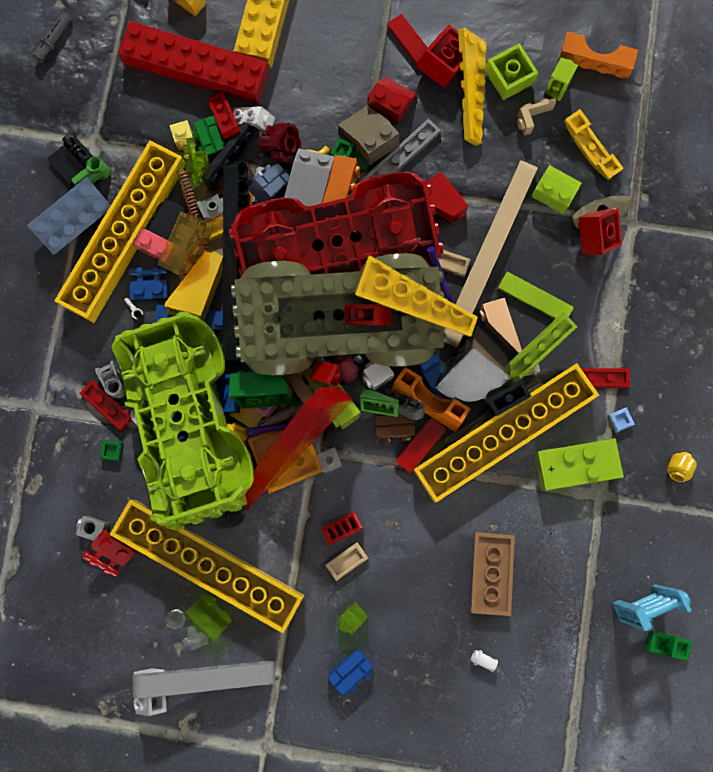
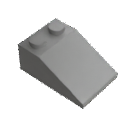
[284,149,334,207]

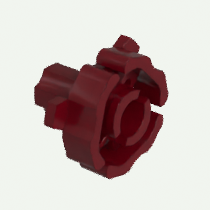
[259,122,302,167]

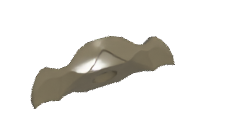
[572,196,634,229]

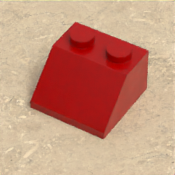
[367,77,417,125]
[578,207,622,255]

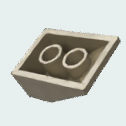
[338,105,399,165]

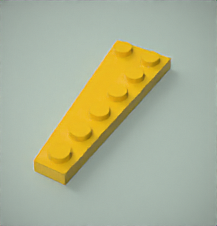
[458,27,487,146]
[355,256,478,336]

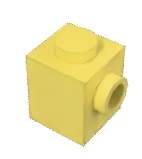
[170,120,196,151]

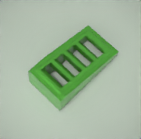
[360,388,399,417]

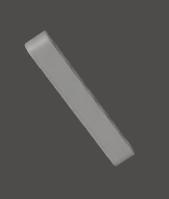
[132,661,275,698]

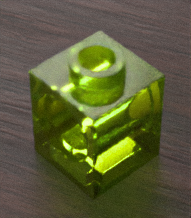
[337,601,368,635]

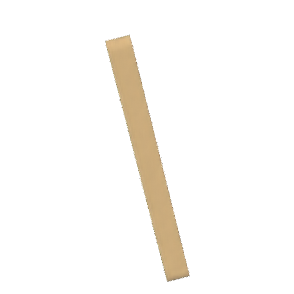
[444,160,538,348]

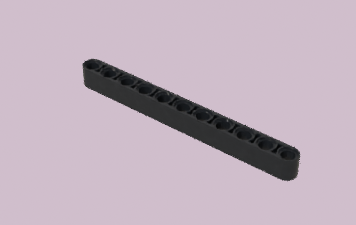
[223,161,249,366]

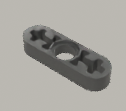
[375,388,425,420]

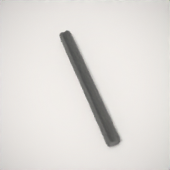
[443,378,542,447]

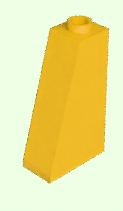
[164,251,223,321]

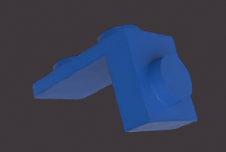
[418,354,454,398]

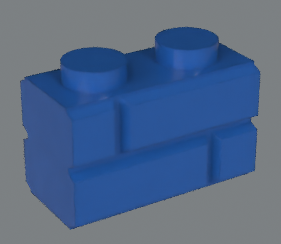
[327,647,373,696]

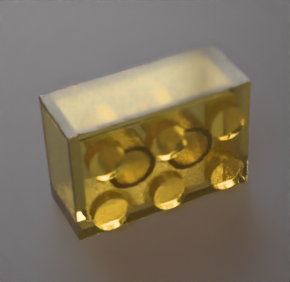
[157,212,213,275]

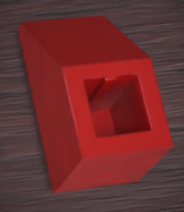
[309,360,341,388]

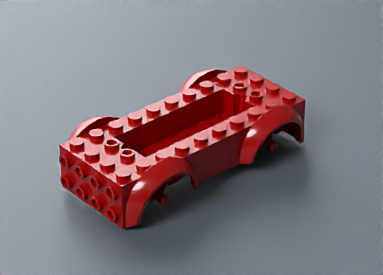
[229,172,443,277]

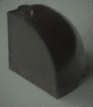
[435,325,510,402]

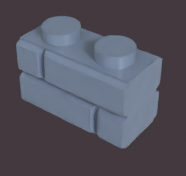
[248,163,290,203]

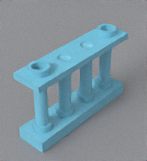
[612,584,692,631]

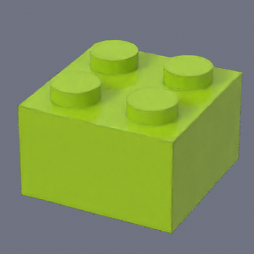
[485,43,538,100]

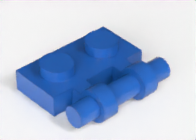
[129,266,169,301]

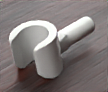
[124,297,144,320]

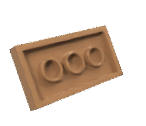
[470,532,515,616]

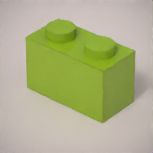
[544,57,578,101]

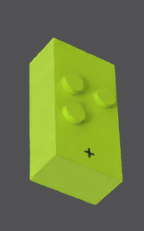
[534,438,624,491]

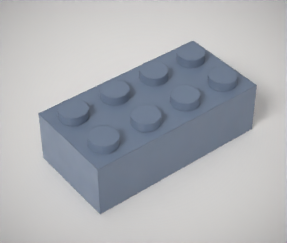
[27,177,111,255]

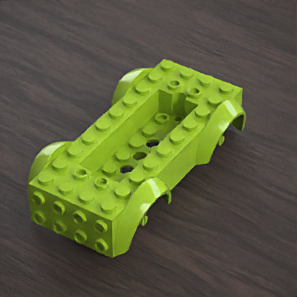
[111,312,254,530]

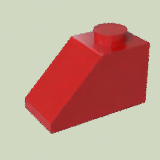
[345,304,392,325]

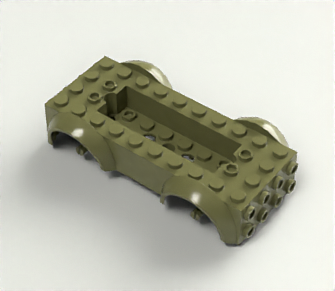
[231,253,447,375]

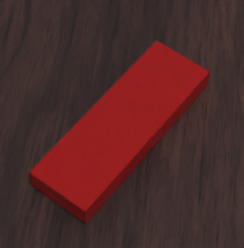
[387,13,428,65]
[207,91,241,139]
[581,368,630,388]
[79,380,132,432]
[395,417,447,474]

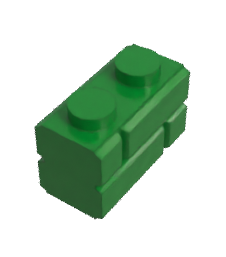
[192,116,225,162]

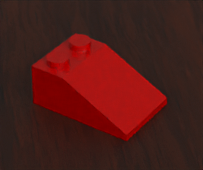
[416,25,463,88]

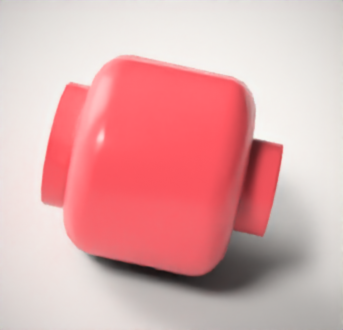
[333,355,360,383]

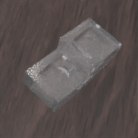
[342,377,375,421]

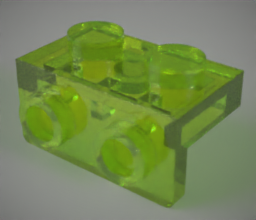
[183,138,209,183]
[184,593,232,642]

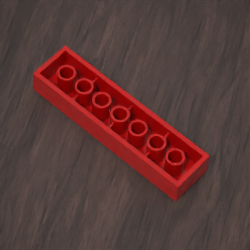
[118,21,270,105]

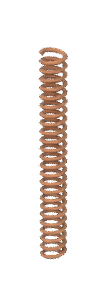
[177,168,211,255]

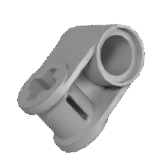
[95,360,126,399]

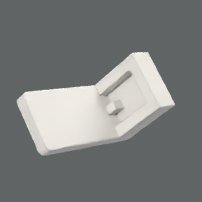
[233,107,275,135]

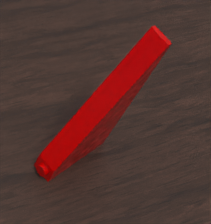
[244,386,353,510]

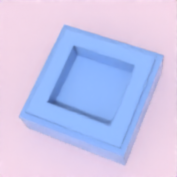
[607,407,635,433]

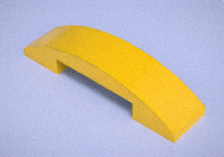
[564,109,624,180]

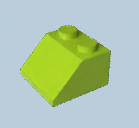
[531,165,582,214]

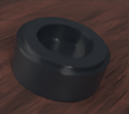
[225,509,245,526]

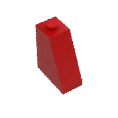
[426,172,468,222]

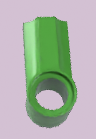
[71,156,111,185]

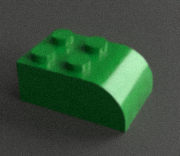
[229,371,298,409]

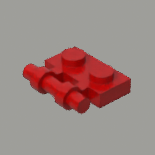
[82,530,136,577]

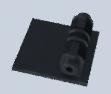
[47,135,94,185]

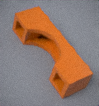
[558,31,638,78]
[391,367,470,432]

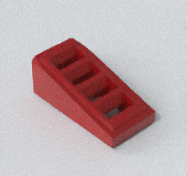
[320,511,364,546]

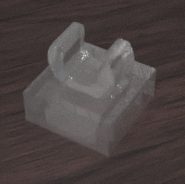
[182,626,209,651]

